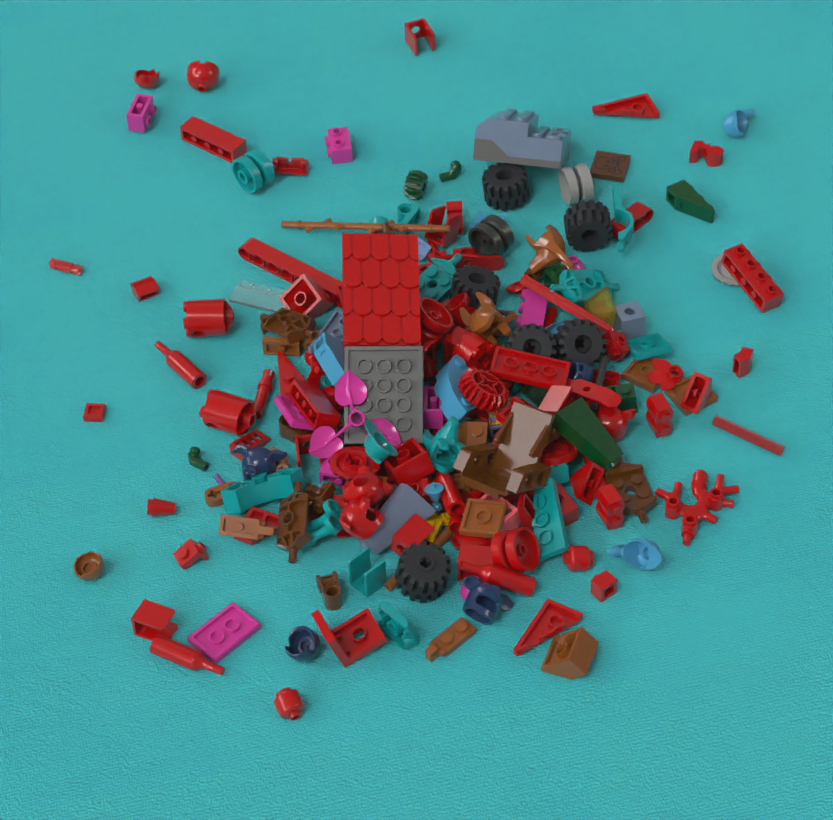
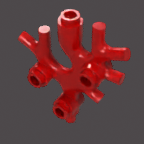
[655,470,739,546]

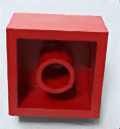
[382,437,435,486]

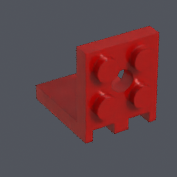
[311,608,387,667]

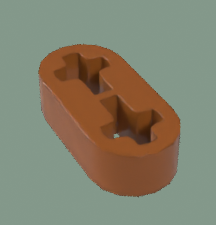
[205,482,236,507]

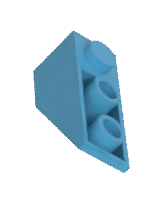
[313,332,345,387]

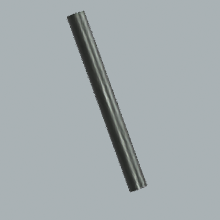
[590,356,609,411]

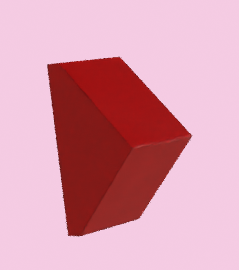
[679,371,712,414]
[569,461,605,506]

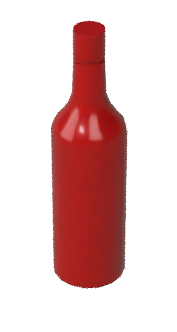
[155,341,207,389]
[434,468,466,517]
[459,561,536,597]
[150,634,225,676]

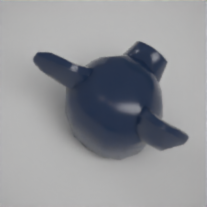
[232,444,287,481]
[462,575,514,625]

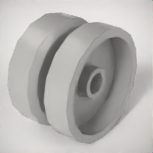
[558,163,594,206]

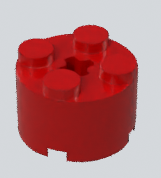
[452,332,496,371]

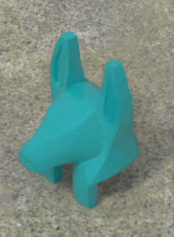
[422,416,466,473]

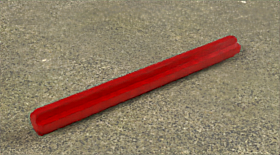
[520,275,615,333]

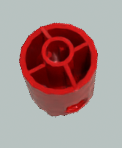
[183,298,234,337]
[199,389,256,437]

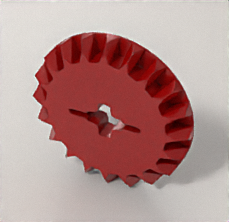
[329,446,381,481]

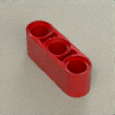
[611,201,654,239]

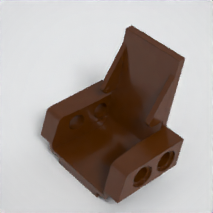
[453,401,555,498]

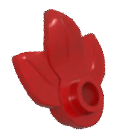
[646,359,683,391]

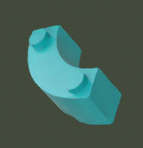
[220,467,306,515]

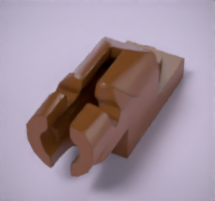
[262,329,321,357]

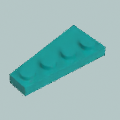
[532,478,569,562]

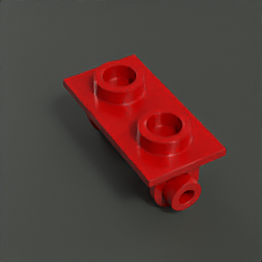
[272,156,309,175]

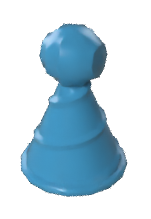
[424,483,444,512]

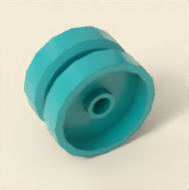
[232,148,275,193]

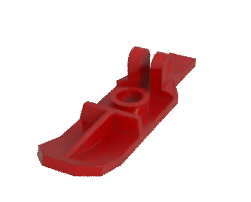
[432,248,504,271]
[566,378,621,409]

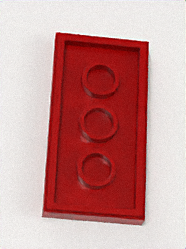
[489,346,571,389]

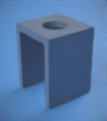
[613,301,646,340]

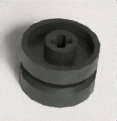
[468,215,514,256]

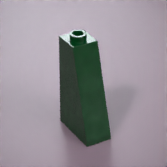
[551,397,624,469]

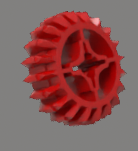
[458,367,510,413]

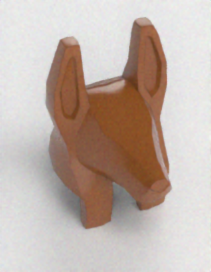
[525,224,576,274]
[460,292,512,346]

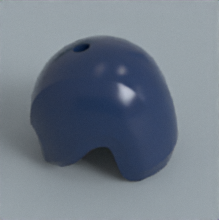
[567,360,593,382]
[285,626,320,662]

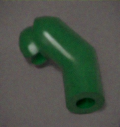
[439,160,462,182]
[188,446,209,471]

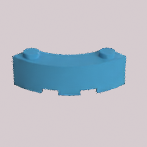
[434,354,476,423]

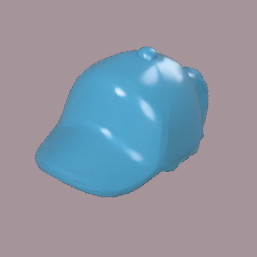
[722,109,755,137]
[607,538,662,570]

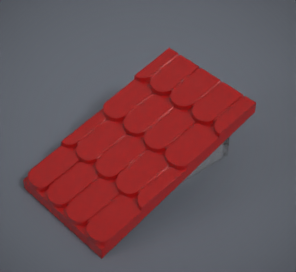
[342,233,421,349]

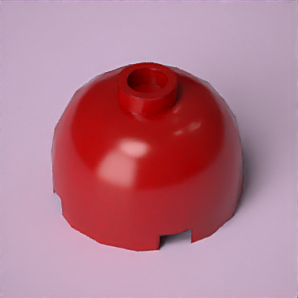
[186,61,220,92]

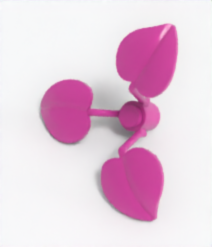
[309,370,401,458]

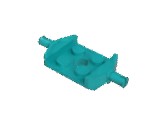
[419,253,462,302]
[550,269,620,305]

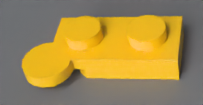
[424,512,451,543]

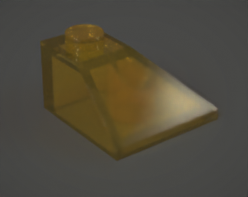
[584,287,616,336]

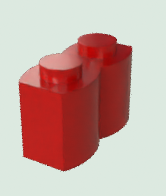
[645,392,673,438]
[596,483,625,530]

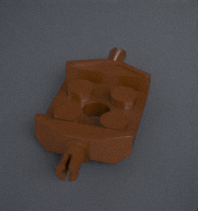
[260,308,318,344]
[605,457,657,524]
[276,481,315,564]

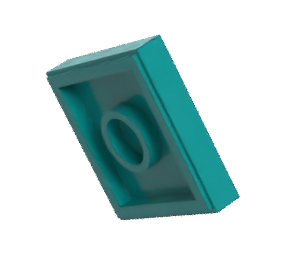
[626,332,672,361]

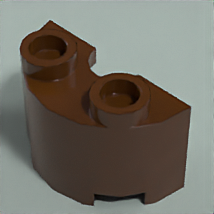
[302,482,336,515]

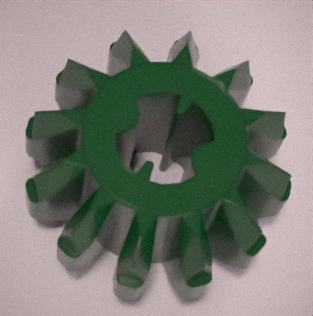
[404,170,428,200]

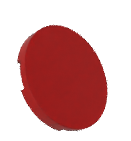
[539,436,579,466]

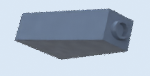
[356,483,436,554]

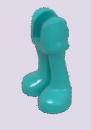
[300,499,343,550]

